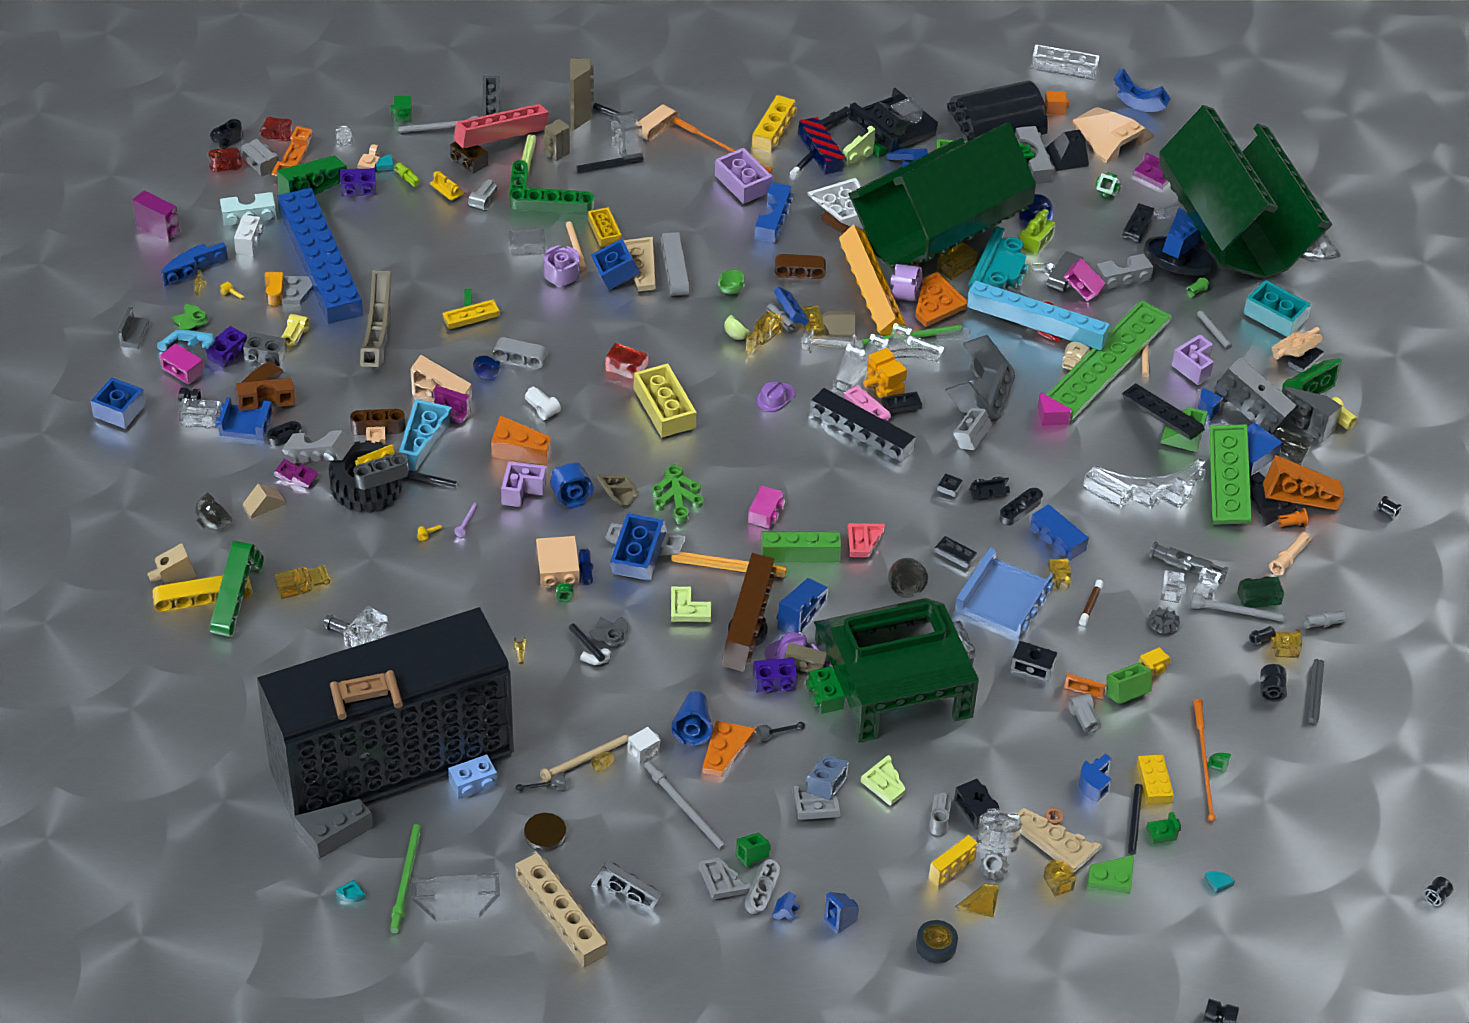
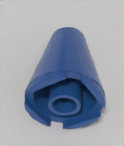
[672,691,713,746]

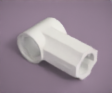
[525,386,561,420]

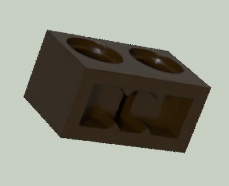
[450,142,488,174]

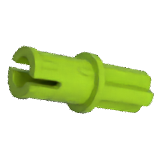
[394,162,420,187]

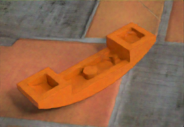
[271,126,313,176]

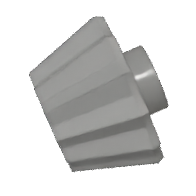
[980,851,1009,881]

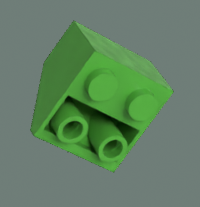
[1161,407,1208,452]

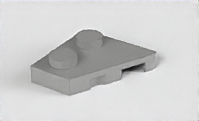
[282,276,313,304]
[698,858,751,900]

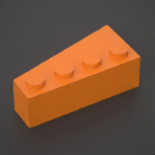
[1263,455,1345,510]

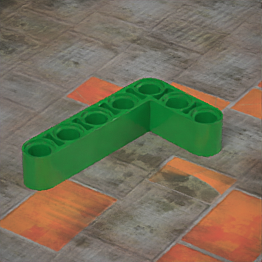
[509,160,594,214]
[210,540,264,637]

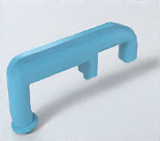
[157,329,215,351]

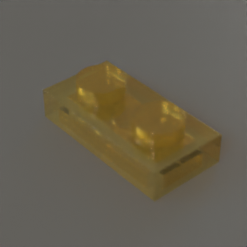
[801,305,825,337]

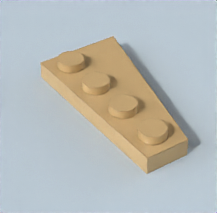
[624,236,656,292]
[1009,808,1101,874]

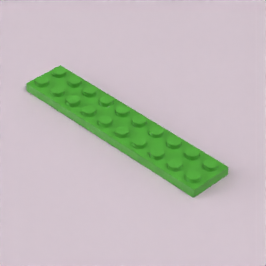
[1047,300,1172,420]

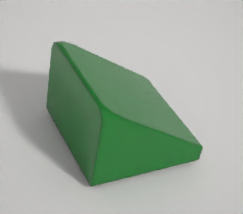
[873,140,889,158]

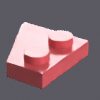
[847,524,885,557]

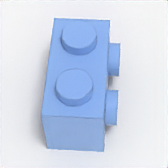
[448,755,497,799]

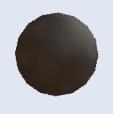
[524,813,566,851]

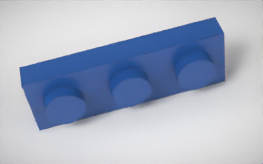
[774,286,809,325]

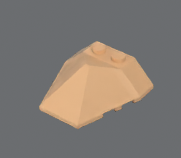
[1072,107,1155,163]

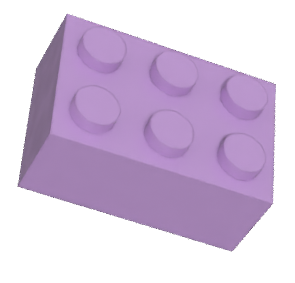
[715,148,773,204]

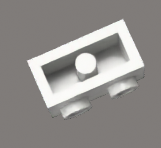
[234,215,264,256]

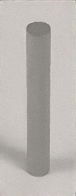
[1197,310,1232,350]

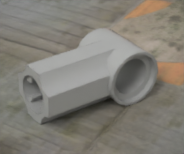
[468,179,497,211]
[1068,694,1101,734]
[929,792,952,836]

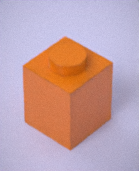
[1044,91,1069,115]

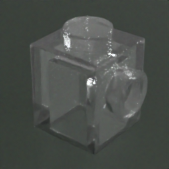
[1160,570,1187,603]

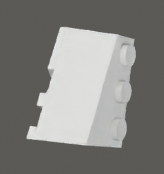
[807,178,863,230]

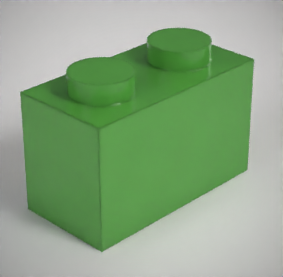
[1107,663,1152,704]

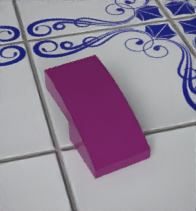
[274,459,318,488]

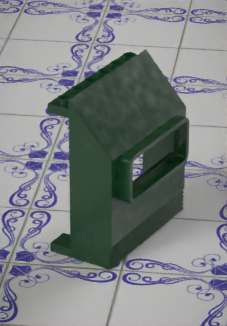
[814,598,979,743]

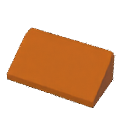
[1064,673,1106,699]

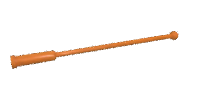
[673,116,772,173]
[1193,699,1216,822]

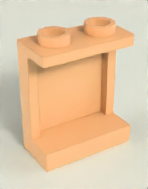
[536,536,579,586]

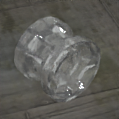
[335,126,353,147]

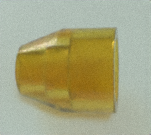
[591,752,614,772]

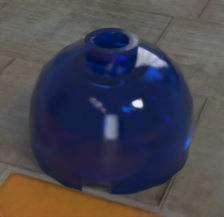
[1019,194,1054,225]

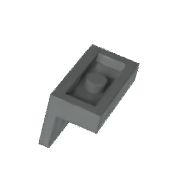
[118,307,149,349]

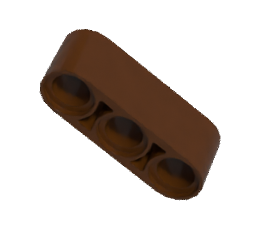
[774,254,826,279]
[350,409,406,435]

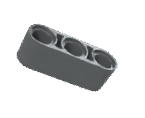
[1047,251,1083,292]
[354,453,409,490]

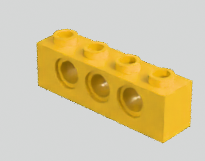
[752,95,797,152]

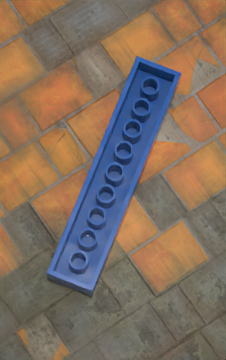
[277,188,363,324]

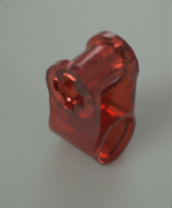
[260,117,293,141]
[208,148,243,172]

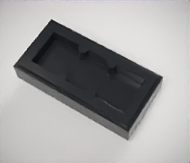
[1288,347,1324,372]
[881,392,922,414]
[934,536,978,569]

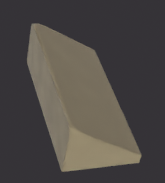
[784,643,827,673]

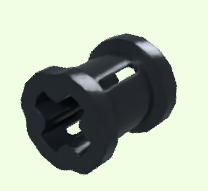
[1377,496,1402,520]

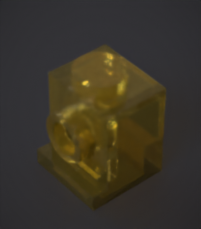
[1271,630,1302,658]
[1043,860,1076,896]

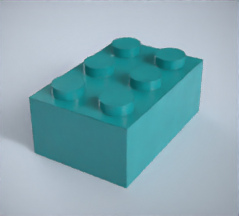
[1243,280,1311,337]

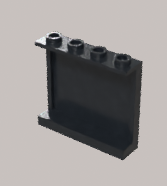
[848,88,938,153]

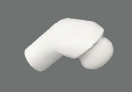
[580,648,611,666]

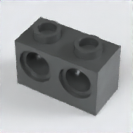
[243,332,287,366]

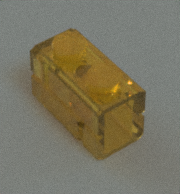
[937,242,977,280]

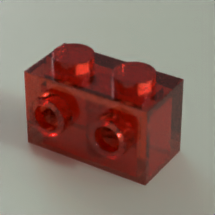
[605,343,648,379]

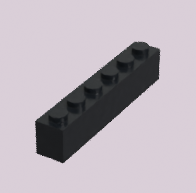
[810,388,916,462]

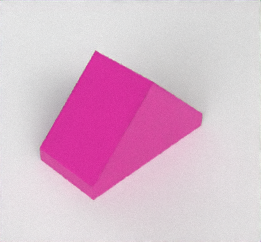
[1038,393,1072,426]

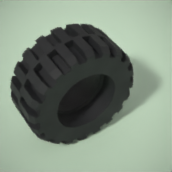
[329,441,403,512]

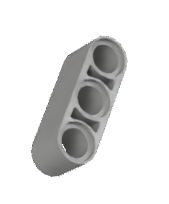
[492,337,548,369]

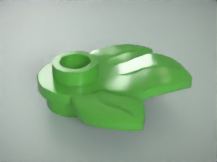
[172,304,208,330]

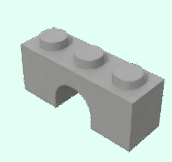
[1095,253,1153,290]

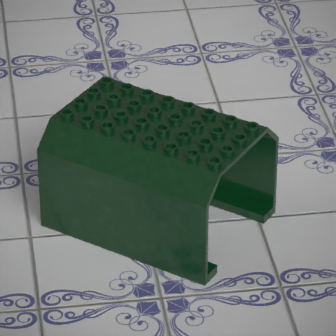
[1159,105,1333,279]
[848,122,1036,268]

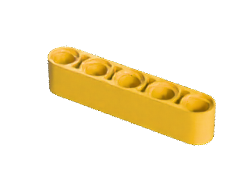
[152,575,252,612]

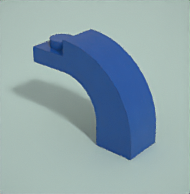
[1113,69,1171,112]

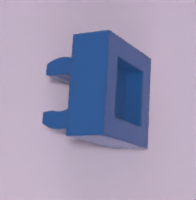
[772,891,800,921]

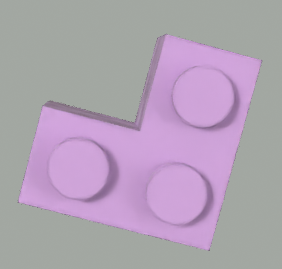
[1172,334,1214,385]
[501,462,546,507]

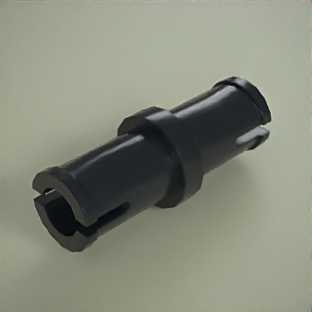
[819,106,849,130]

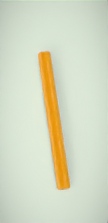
[671,551,787,578]

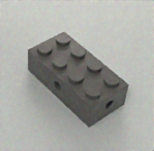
[1214,357,1297,434]

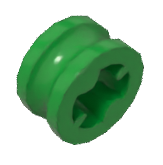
[556,583,573,602]

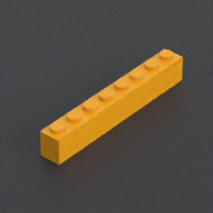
[839,224,907,336]

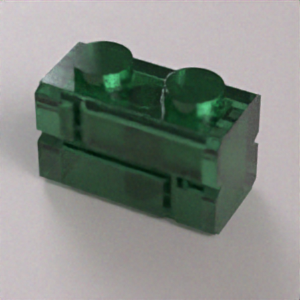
[1237,576,1284,608]

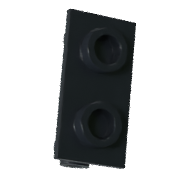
[969,476,1010,499]

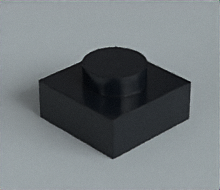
[937,473,963,497]

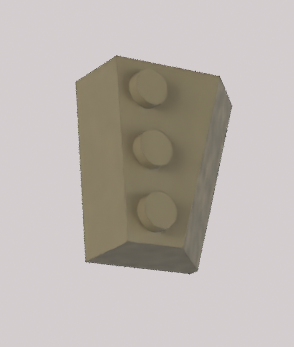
[570,58,594,130]

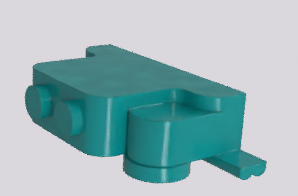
[968,226,1029,290]

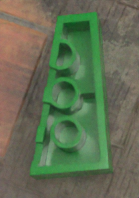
[276,155,347,195]

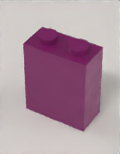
[132,190,180,242]

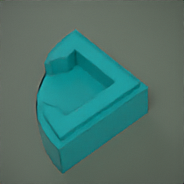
[376,154,394,171]
[1204,871,1235,893]
[336,880,366,902]

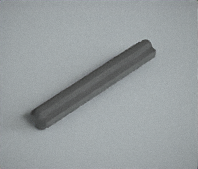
[1307,659,1324,724]

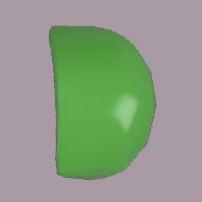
[718,269,745,295]

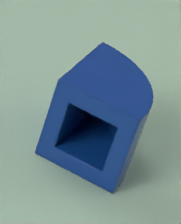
[1198,388,1222,420]

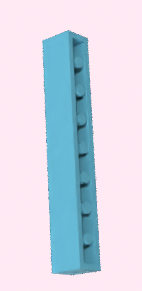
[967,280,1110,350]

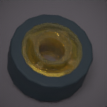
[916,920,958,963]

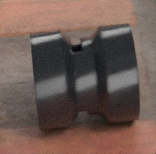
[178,387,201,408]
[1423,876,1454,906]

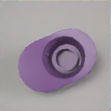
[756,381,795,412]
[764,632,811,660]

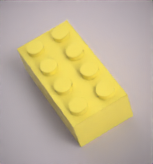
[634,364,697,438]

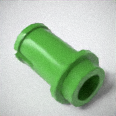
[1186,278,1209,297]

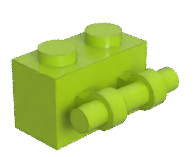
[1019,209,1055,255]

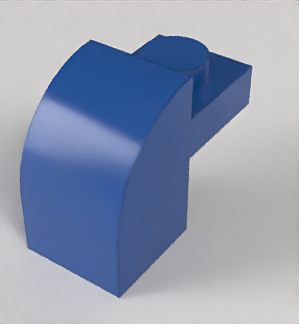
[1079,754,1112,803]

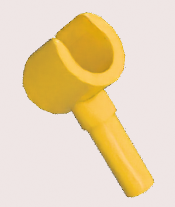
[220,282,244,299]
[417,525,442,542]

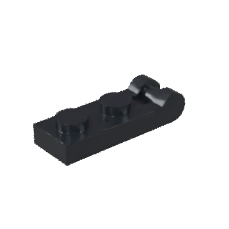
[1122,203,1155,243]

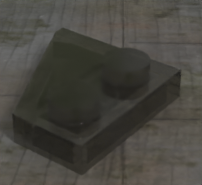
[1274,427,1313,465]

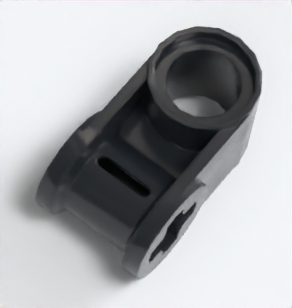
[210,119,243,149]

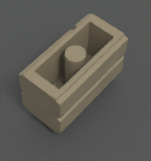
[544,119,570,161]

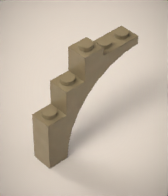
[360,270,391,367]

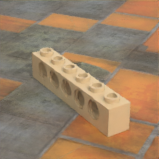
[515,853,608,967]

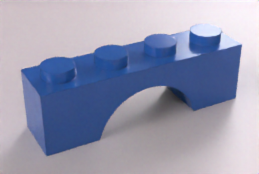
[754,182,794,243]

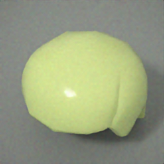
[724,315,751,340]

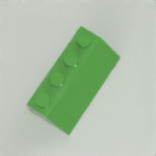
[761,531,841,562]

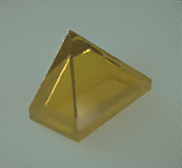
[955,883,999,918]

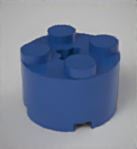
[550,463,594,508]

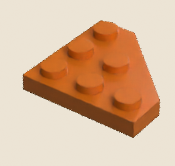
[915,272,969,327]

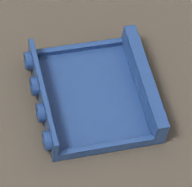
[955,548,1054,638]

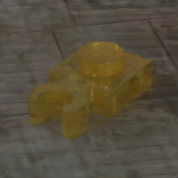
[1048,558,1071,589]

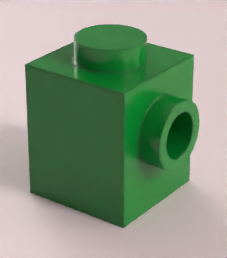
[391,96,412,122]

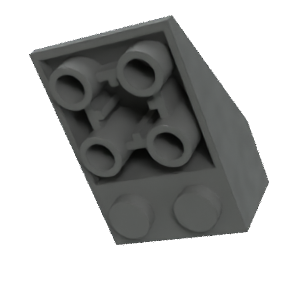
[1283,387,1342,442]

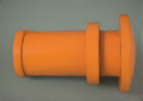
[1278,508,1309,528]

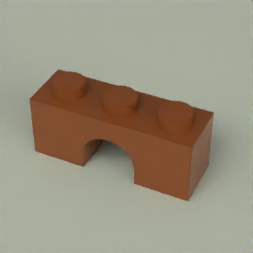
[235,378,295,411]

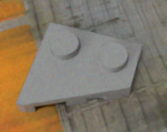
[793,786,840,820]

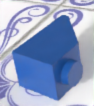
[824,892,859,933]

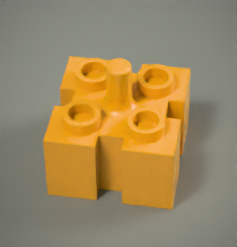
[863,348,907,399]

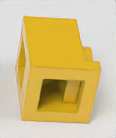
[1139,647,1171,681]

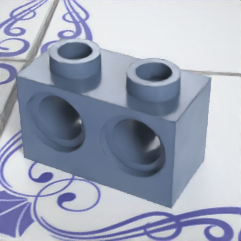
[806,755,848,800]

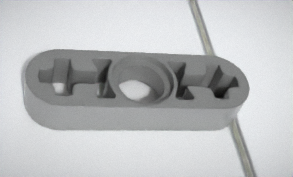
[745,859,780,915]

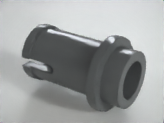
[323,615,350,635]

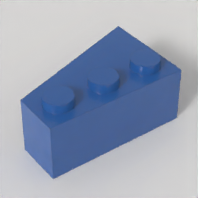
[776,578,828,634]

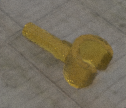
[514,637,526,664]

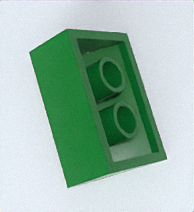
[1282,358,1342,394]

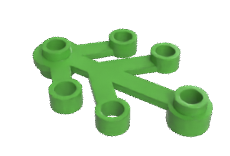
[652,464,703,524]

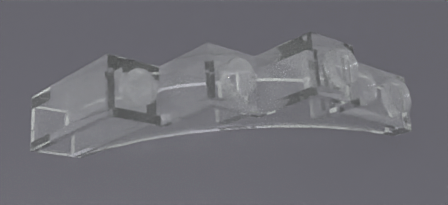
[832,323,944,392]
[1083,458,1206,510]

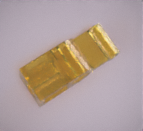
[746,310,782,353]
[274,565,330,600]

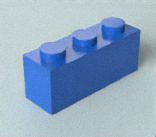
[1030,504,1089,561]

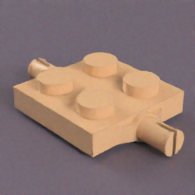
[1271,326,1323,360]

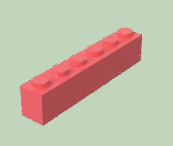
[454,104,549,148]

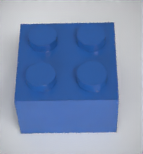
[591,239,640,290]
[91,377,146,429]

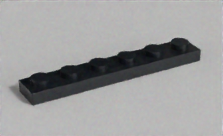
[1122,383,1205,440]

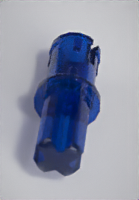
[579,549,593,585]

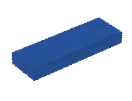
[886,148,928,160]

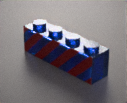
[797,117,846,174]

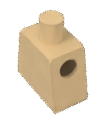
[147,543,198,585]

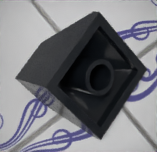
[1046,129,1089,171]

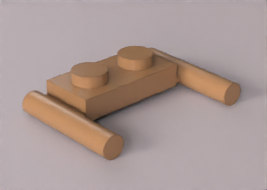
[330,670,403,720]

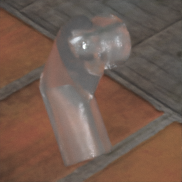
[1032,263,1057,275]

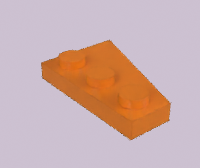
[702,721,756,777]

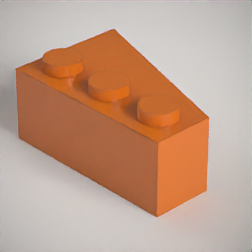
[491,415,551,466]

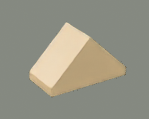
[242,484,286,518]

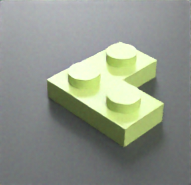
[671,586,711,622]

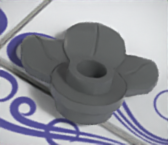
[589,617,628,646]

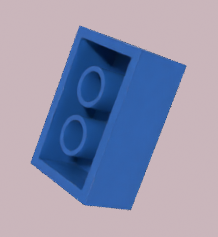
[610,513,667,581]

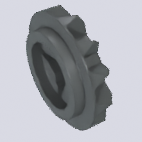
[1148,607,1180,634]

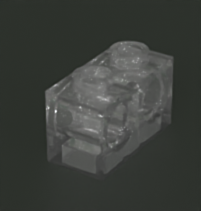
[343,606,388,647]

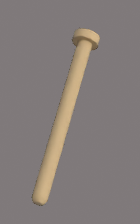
[540,735,629,782]

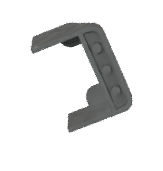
[945,335,1015,420]

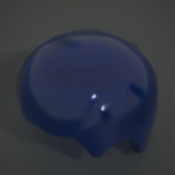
[473,355,501,380]

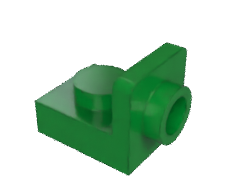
[1146,812,1181,844]

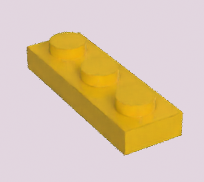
[442,299,500,330]

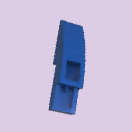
[161,242,228,286]

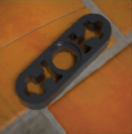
[999,488,1043,525]

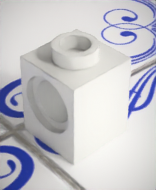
[628,727,661,764]

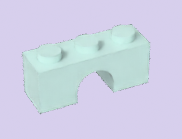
[220,192,276,226]

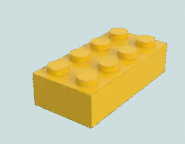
[588,207,622,247]
[1136,754,1174,805]
[929,835,978,887]

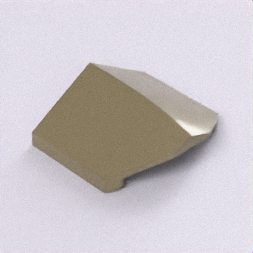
[822,310,855,338]
[596,475,639,507]

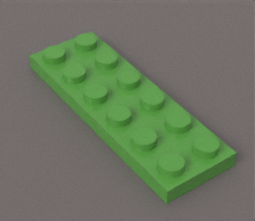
[1209,424,1251,525]

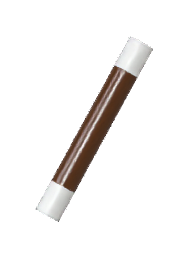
[1079,580,1104,626]

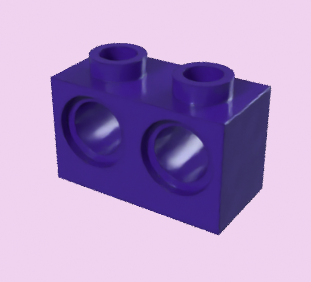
[340,168,376,196]
[206,326,247,368]
[753,658,797,693]

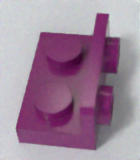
[1133,153,1169,189]
[433,385,471,423]

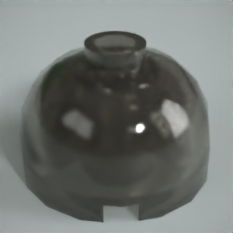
[195,492,233,531]
[888,558,928,598]

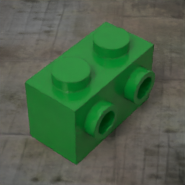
[806,666,845,714]

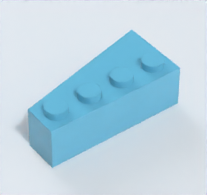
[399,399,452,471]

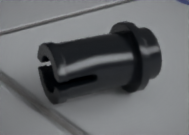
[1249,626,1276,646]

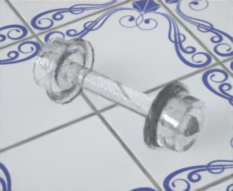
[799,330,866,358]

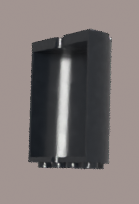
[947,81,1048,141]

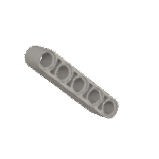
[661,232,689,296]

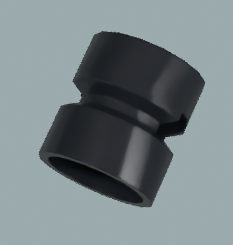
[1260,664,1287,702]
[1202,999,1239,1023]

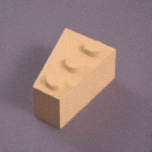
[411,355,472,402]

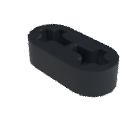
[267,421,302,446]

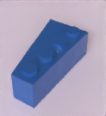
[1162,208,1203,258]

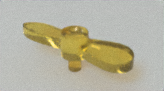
[194,270,206,295]

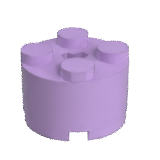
[544,245,579,287]
[891,264,922,302]

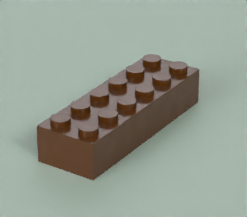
[721,553,777,672]

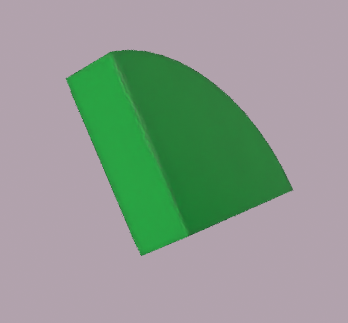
[464,289,472,307]
[1207,753,1231,772]

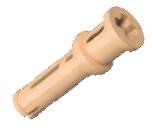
[1269,532,1311,576]

